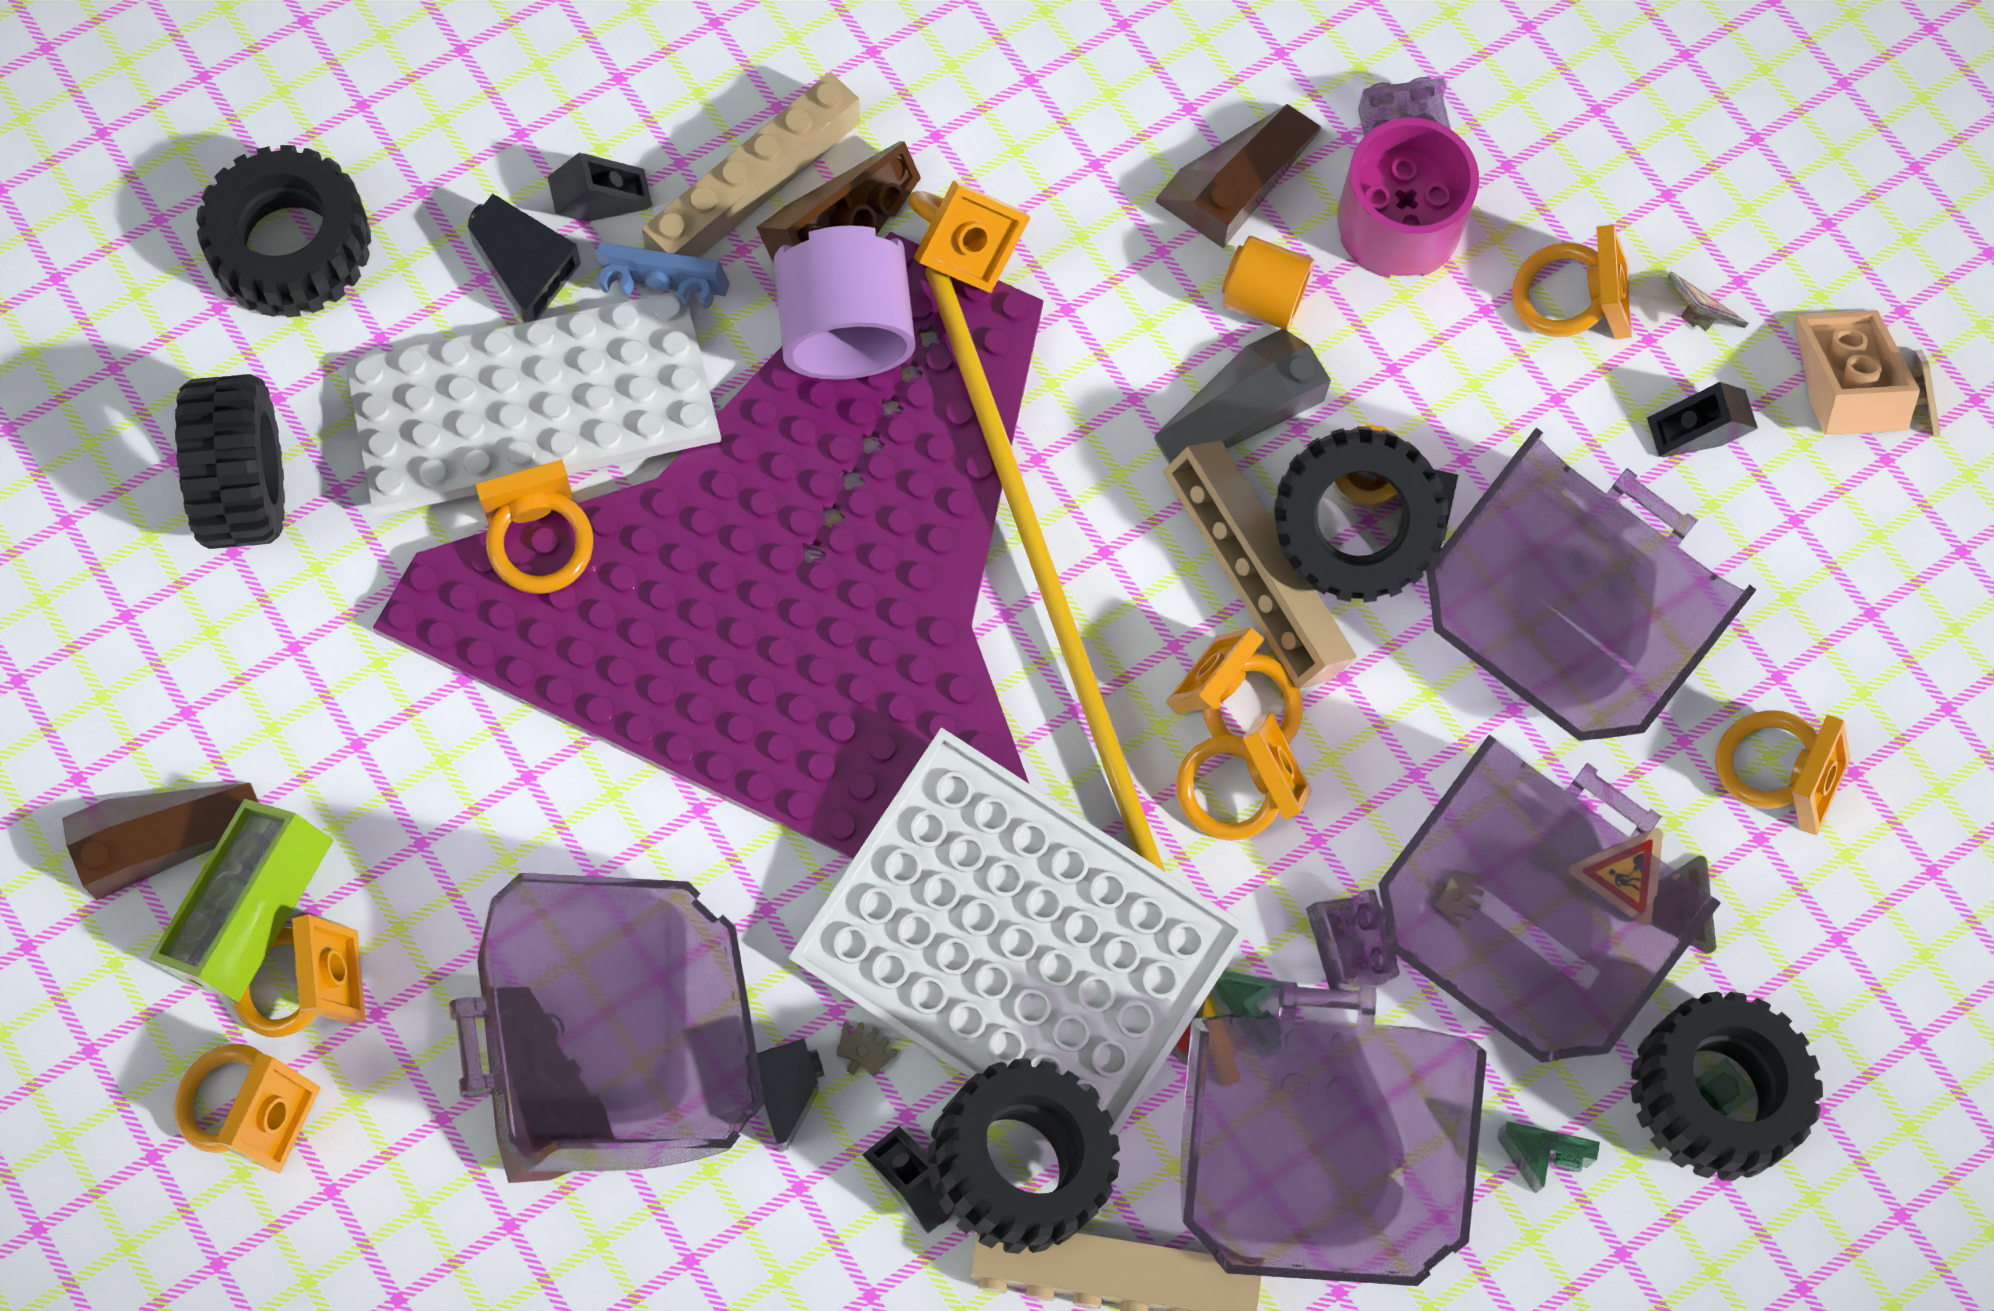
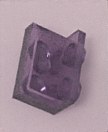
[1358,77,1451,136]
[1306,889,1400,995]

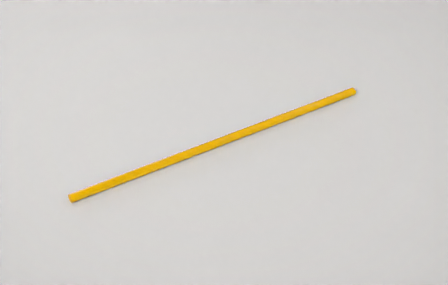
[925,267,1241,1087]

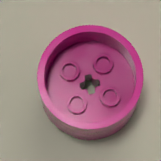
[1337,117,1479,278]

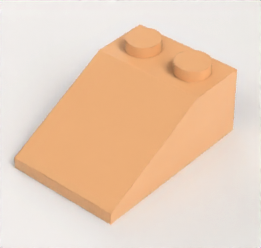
[1794,310,1920,435]

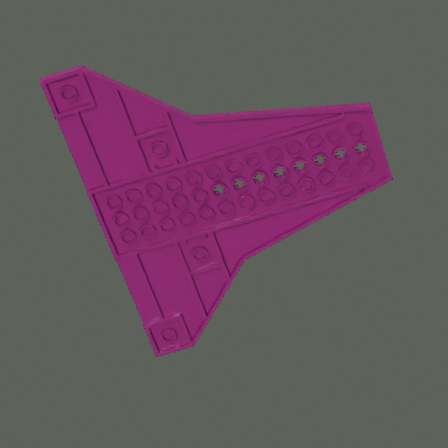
[372,231,1044,859]

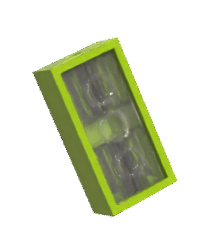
[149,798,334,1003]

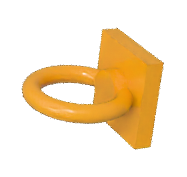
[909,180,1031,293]
[1512,224,1632,340]
[475,459,593,594]
[1165,627,1303,759]
[1715,710,1850,836]
[1176,712,1312,841]
[232,914,366,1038]
[174,1043,321,1174]

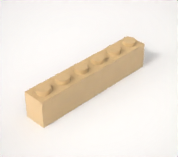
[642,71,860,258]
[1162,440,1357,690]
[970,1233,1263,1311]

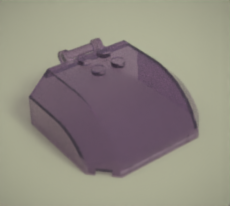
[1426,427,1757,742]
[1378,734,1721,1063]
[449,873,765,1171]
[1180,981,1487,1286]

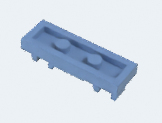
[595,242,730,309]

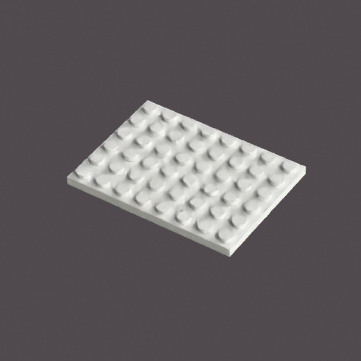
[788,727,1251,1136]

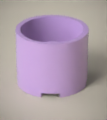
[774,226,915,379]

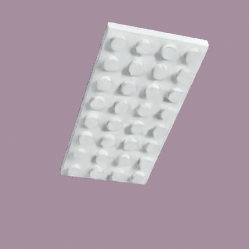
[345,291,721,516]

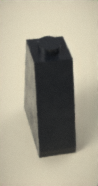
[467,193,581,323]

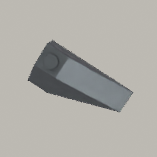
[1154,329,1331,464]

